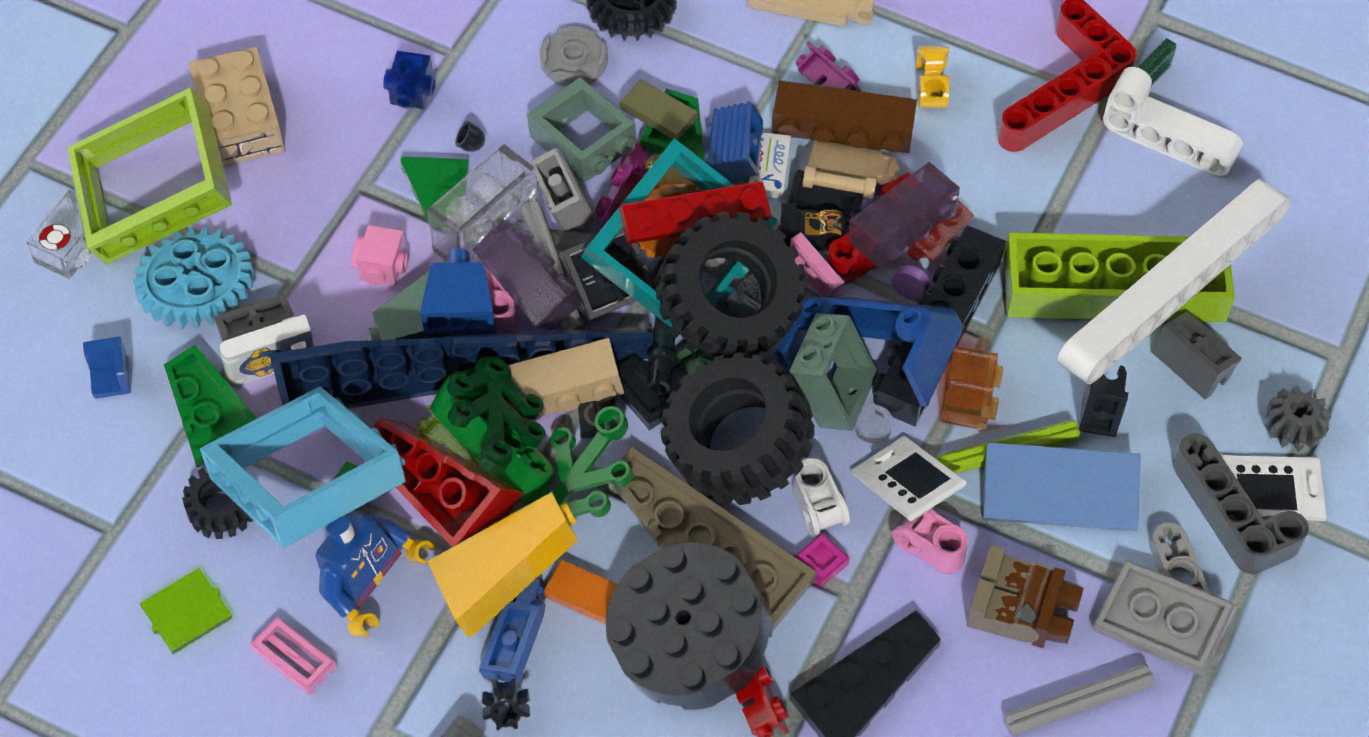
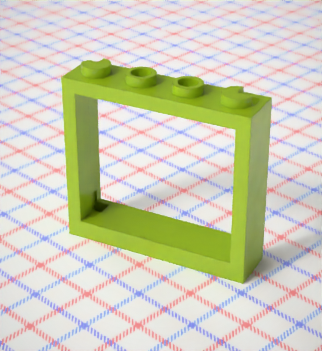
[67,87,232,265]

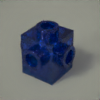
[383,50,436,109]

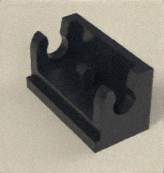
[1079,365,1129,437]

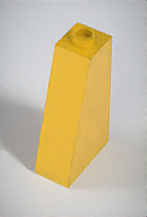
[427,492,578,638]

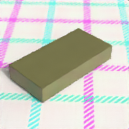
[620,79,697,141]

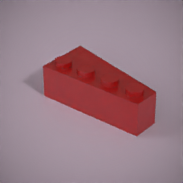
[372,418,523,547]

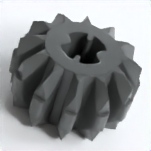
[1264,385,1331,451]

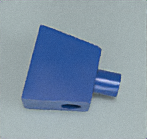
[421,248,495,334]

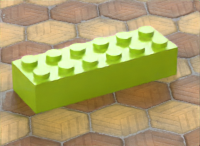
[1003,232,1235,322]

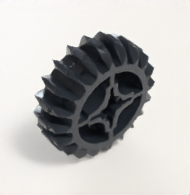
[586,0,677,41]

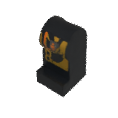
[780,203,846,251]

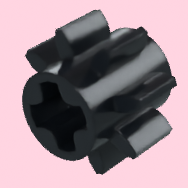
[481,678,530,731]

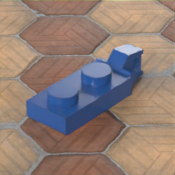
[479,578,546,684]

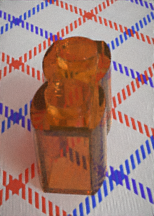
[941,346,1003,430]

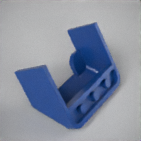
[775,297,962,407]

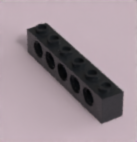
[872,225,1007,427]

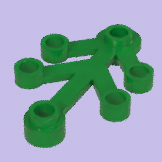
[530,406,634,518]

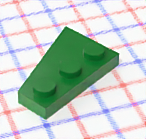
[164,345,258,468]

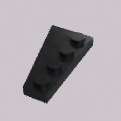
[790,610,941,737]

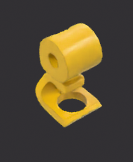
[915,46,950,109]

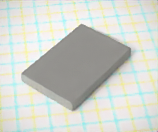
[1093,560,1236,677]

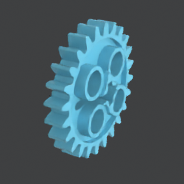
[133,227,254,329]

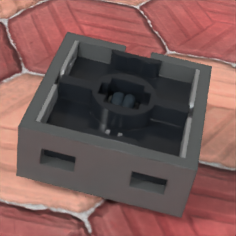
[558,229,656,322]

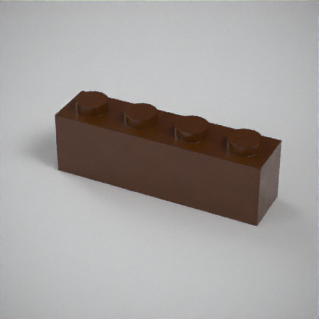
[772,80,917,153]

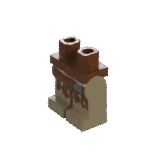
[967,545,1084,648]

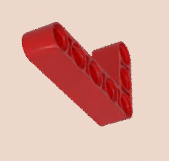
[997,0,1137,152]

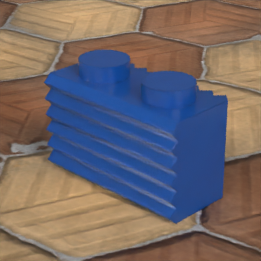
[704,101,764,181]

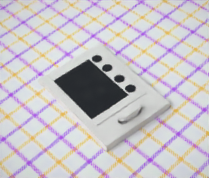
[851,436,967,522]
[1222,455,1327,521]

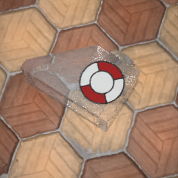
[26,190,91,279]

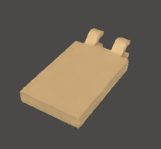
[747,0,875,27]

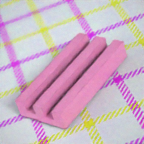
[790,233,845,297]
[250,616,337,696]

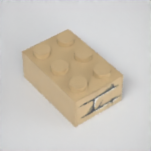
[188,46,285,166]

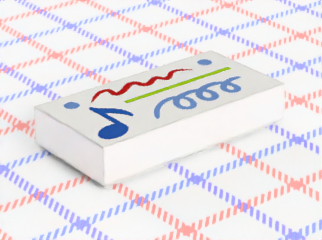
[749,132,791,199]

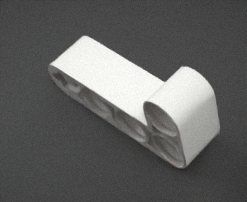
[1103,67,1243,176]

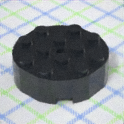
[606,542,773,710]

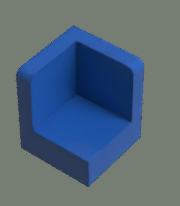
[83,336,131,399]

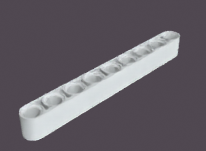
[1057,179,1291,385]

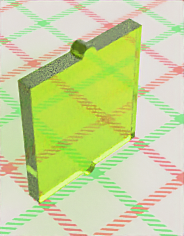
[139,568,233,655]

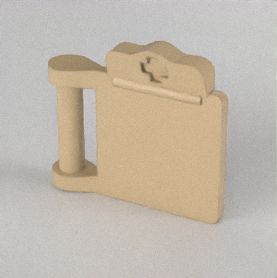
[803,140,900,199]

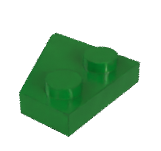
[400,156,469,225]

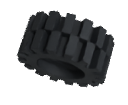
[182,468,253,539]

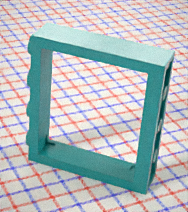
[581,138,778,327]

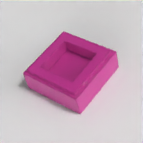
[795,533,850,588]

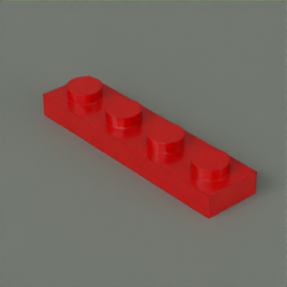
[619,181,772,245]

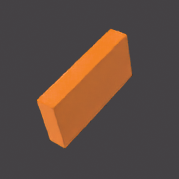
[544,560,617,624]

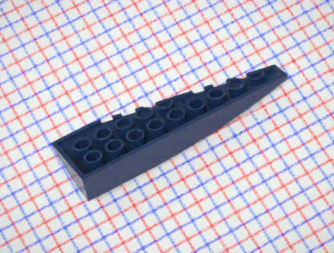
[270,329,653,409]

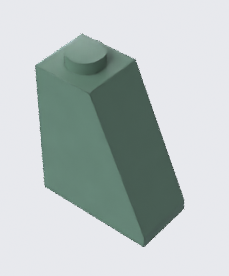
[369,260,470,340]

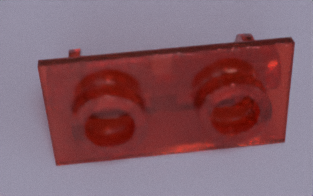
[906,191,974,262]

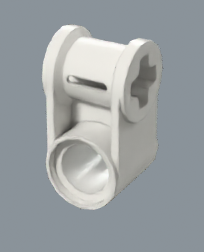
[792,458,850,537]

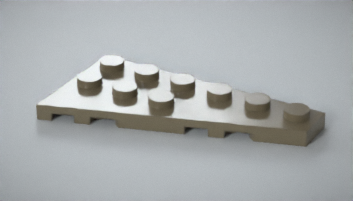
[611,447,817,630]

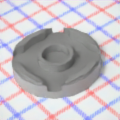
[540,26,608,86]

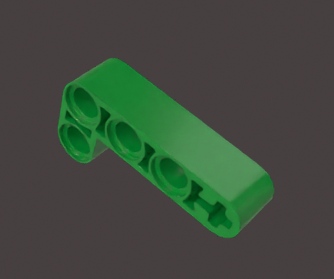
[430,368,553,503]

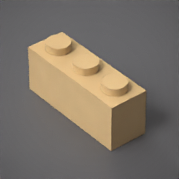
[507,338,624,422]

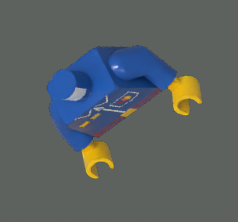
[315,513,435,637]

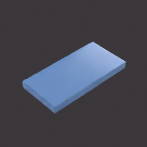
[982,443,1141,531]

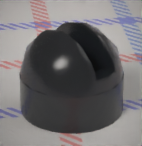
[455,121,485,152]

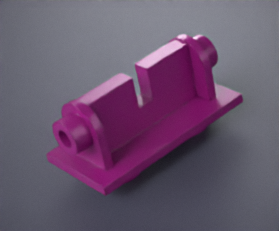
[795,41,862,92]
[594,156,649,229]

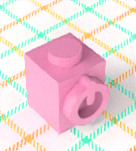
[351,225,408,287]

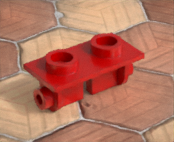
[735,663,790,737]

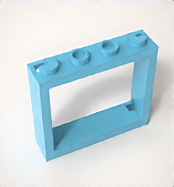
[200,386,406,548]

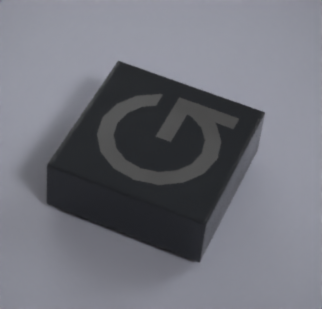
[578,397,617,438]

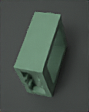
[527,77,637,183]
[789,313,878,431]

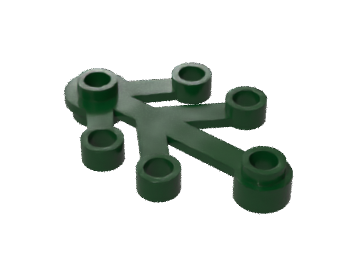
[447,356,546,475]

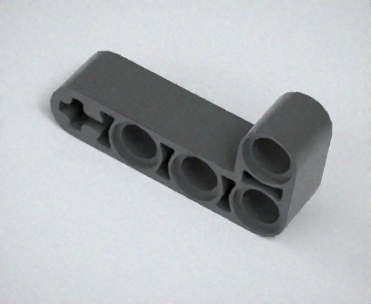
[1173,433,1309,574]

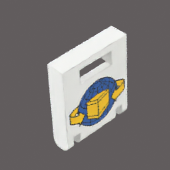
[220,314,314,386]

